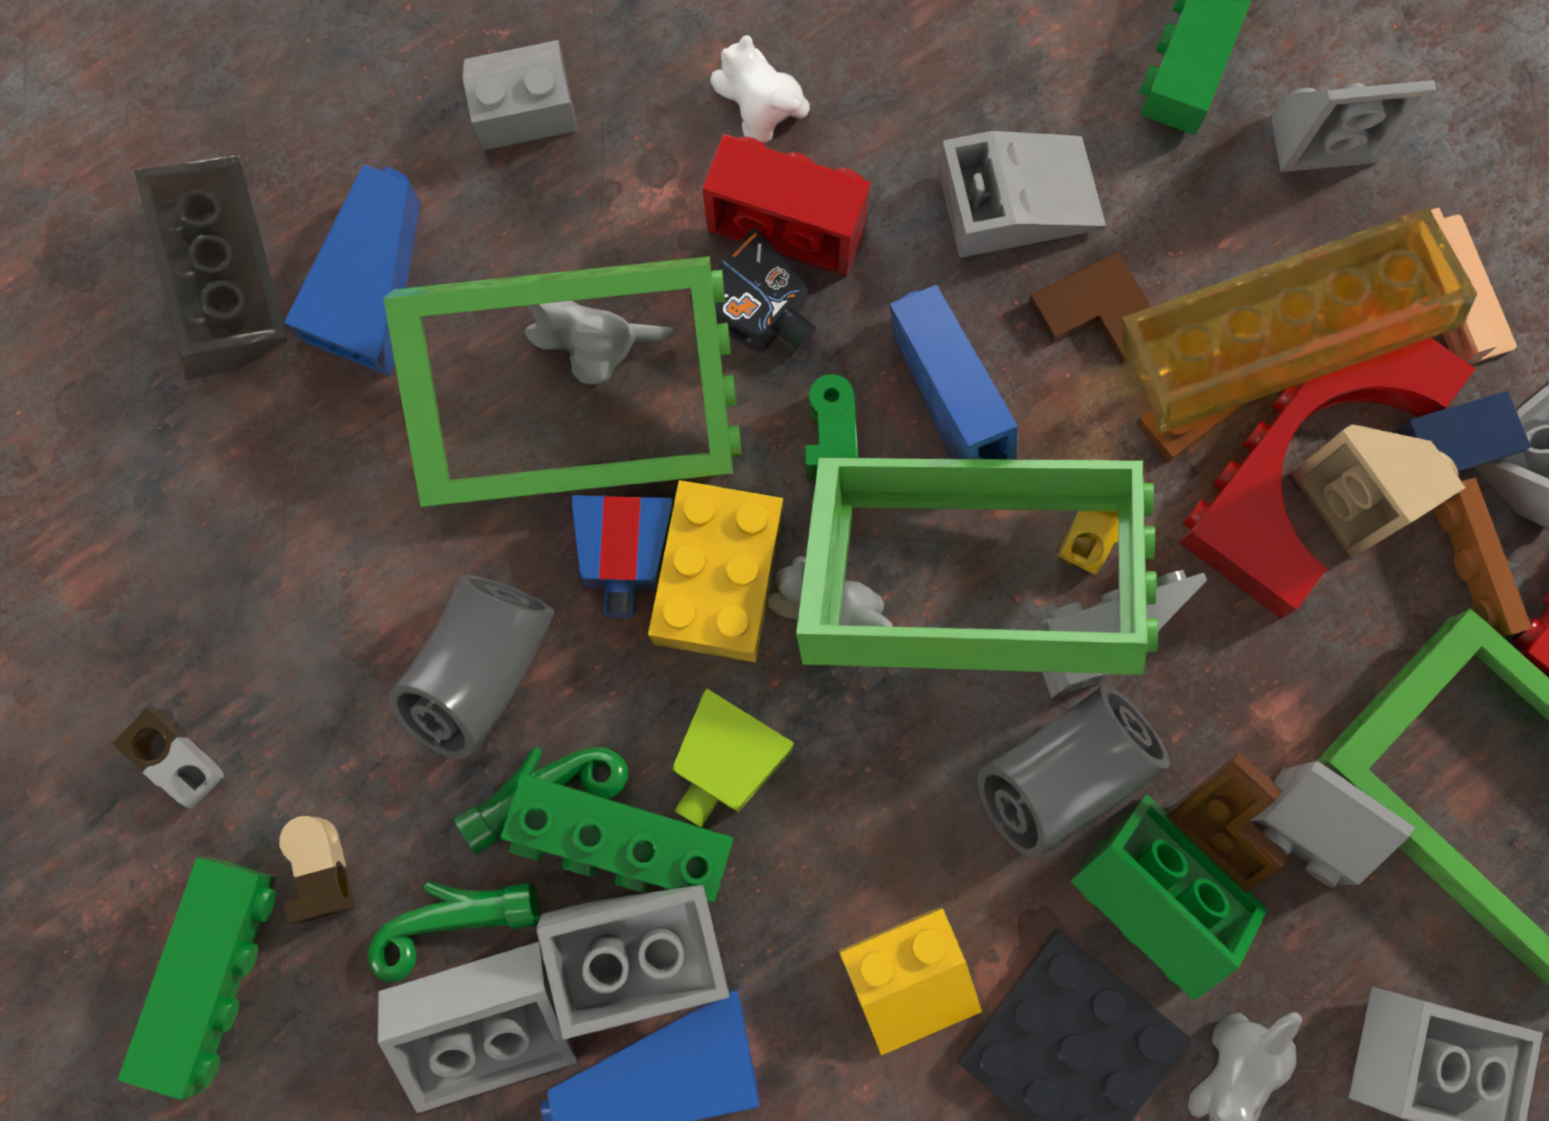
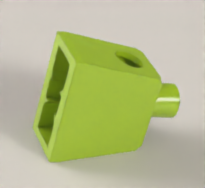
[672,689,794,828]

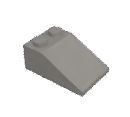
[1271,80,1436,172]
[537,885,730,1040]
[1349,987,1543,1121]

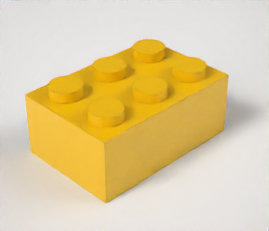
[648,480,783,663]

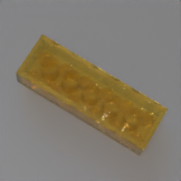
[1122,207,1477,433]

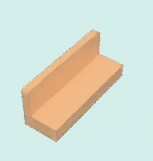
[1401,207,1517,365]

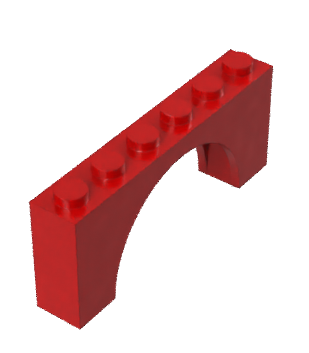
[1179,296,1475,619]

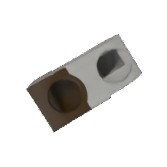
[112,708,224,809]

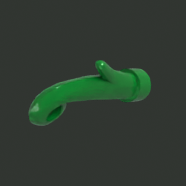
[454,747,628,855]
[368,881,540,982]

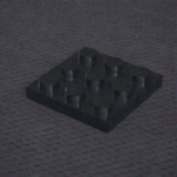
[956,930,1192,1121]

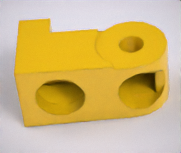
[1058,511,1118,575]

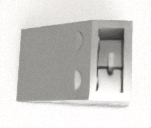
[937,131,1106,258]
[1039,570,1207,698]

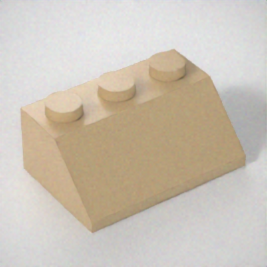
[1291,424,1466,558]

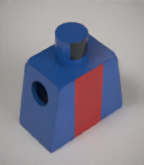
[572,495,674,618]

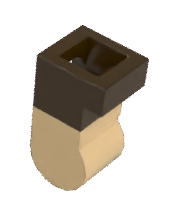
[280,816,355,924]

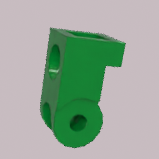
[805,374,858,479]

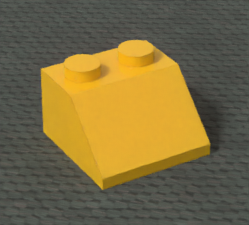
[838,908,982,1056]

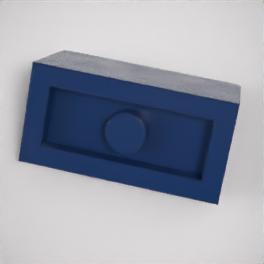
[1393,390,1530,472]

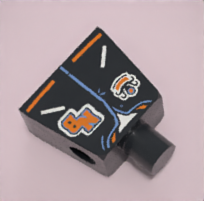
[690,227,817,353]

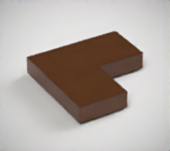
[1028,252,1169,364]
[1166,751,1288,893]

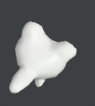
[710,36,810,143]

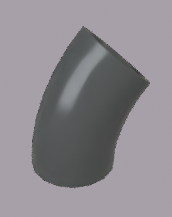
[389,574,555,759]
[977,684,1170,858]

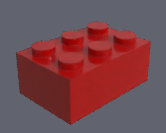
[702,134,871,277]

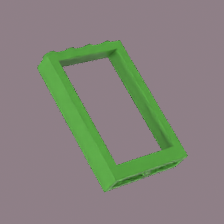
[383,256,742,507]
[796,458,1158,675]
[1316,609,1549,987]

